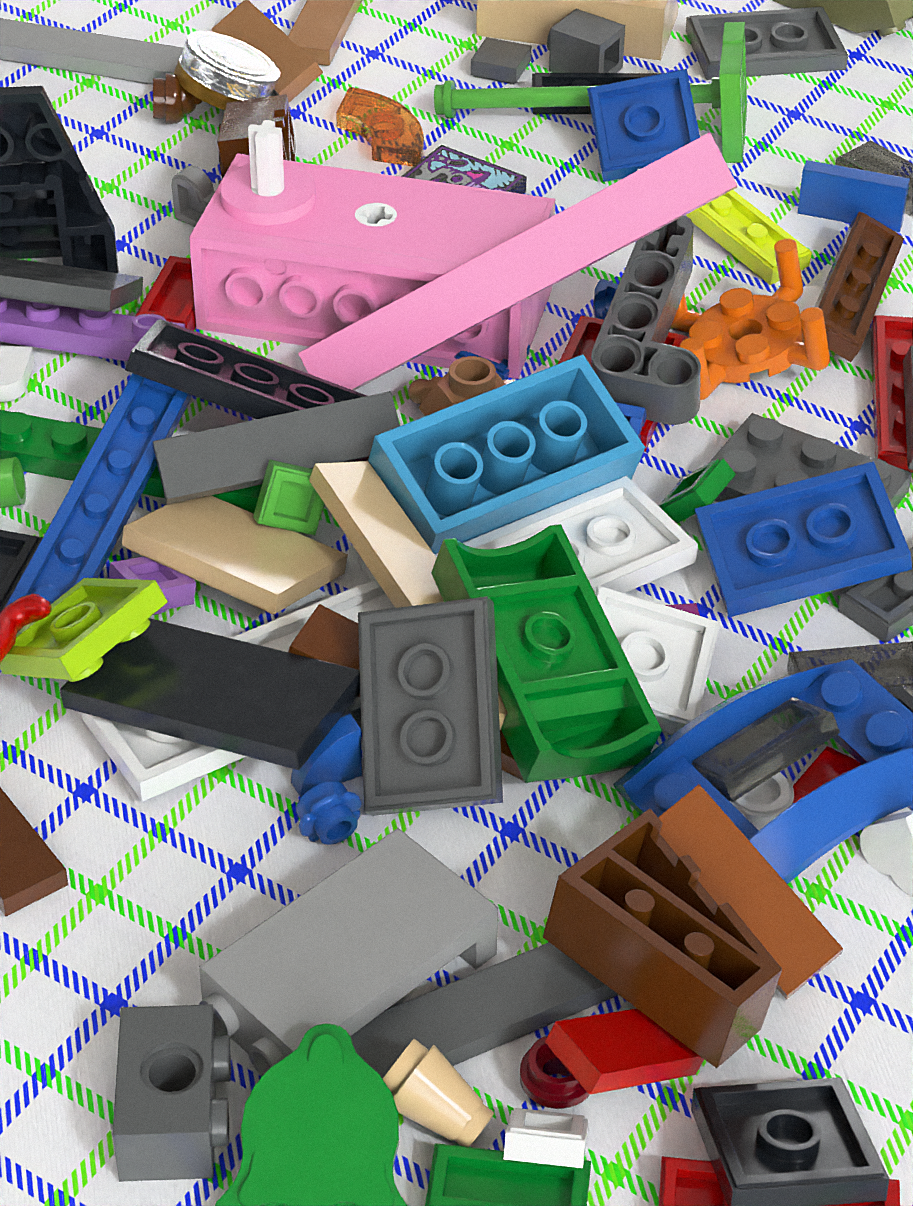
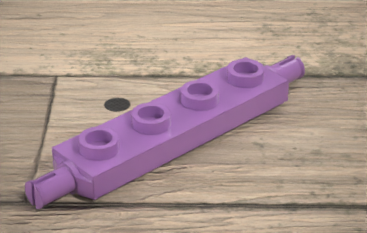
[0,297,185,361]

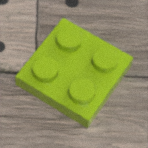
[0,578,168,682]

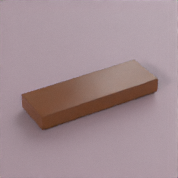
[658,784,843,1000]

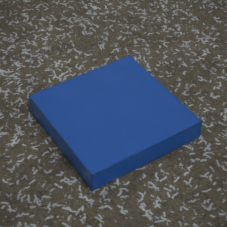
[587,69,700,182]

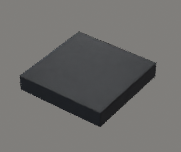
[691,1077,889,1206]

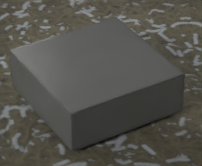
[470,37,532,84]

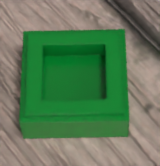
[658,458,736,523]

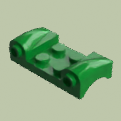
[431,524,662,783]

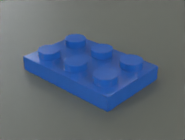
[695,461,912,618]

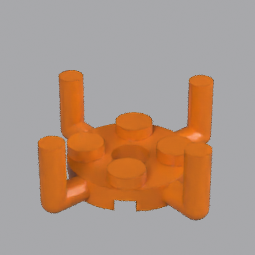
[671,239,830,400]

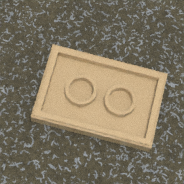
[122,495,348,615]

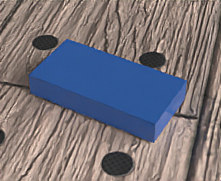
[797,160,910,232]

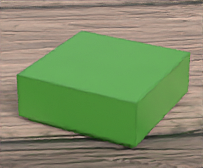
[253,459,324,536]

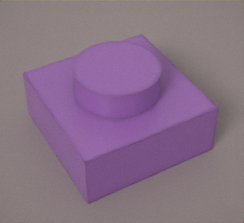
[108,556,196,615]

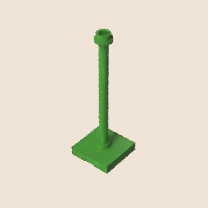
[434,22,747,163]

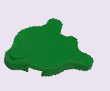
[215,1023,408,1206]

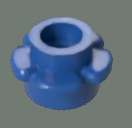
[296,781,362,845]

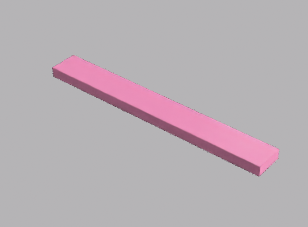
[298,132,738,390]

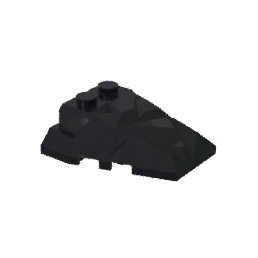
[0,86,119,273]

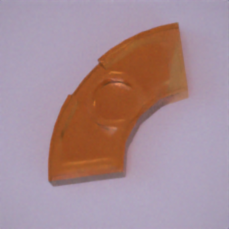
[336,87,424,167]

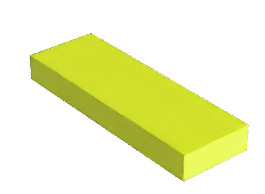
[686,190,812,285]

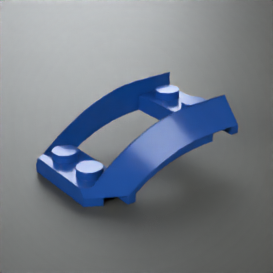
[613,659,913,884]

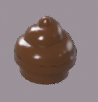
[153,73,202,124]

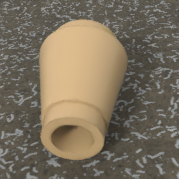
[383,1039,494,1147]

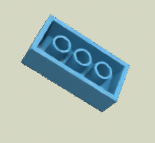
[368,354,646,554]

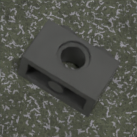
[112,1004,231,1182]

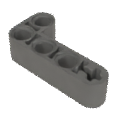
[591,215,701,425]

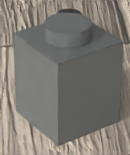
[547,9,625,73]

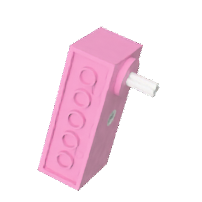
[189,120,556,379]

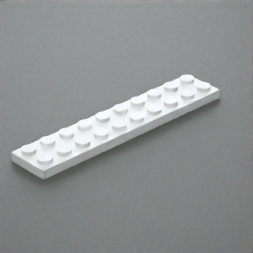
[81,476,698,802]

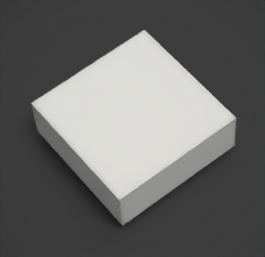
[503,1108,588,1168]

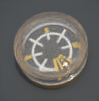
[174,31,280,110]

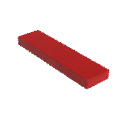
[871,315,913,473]

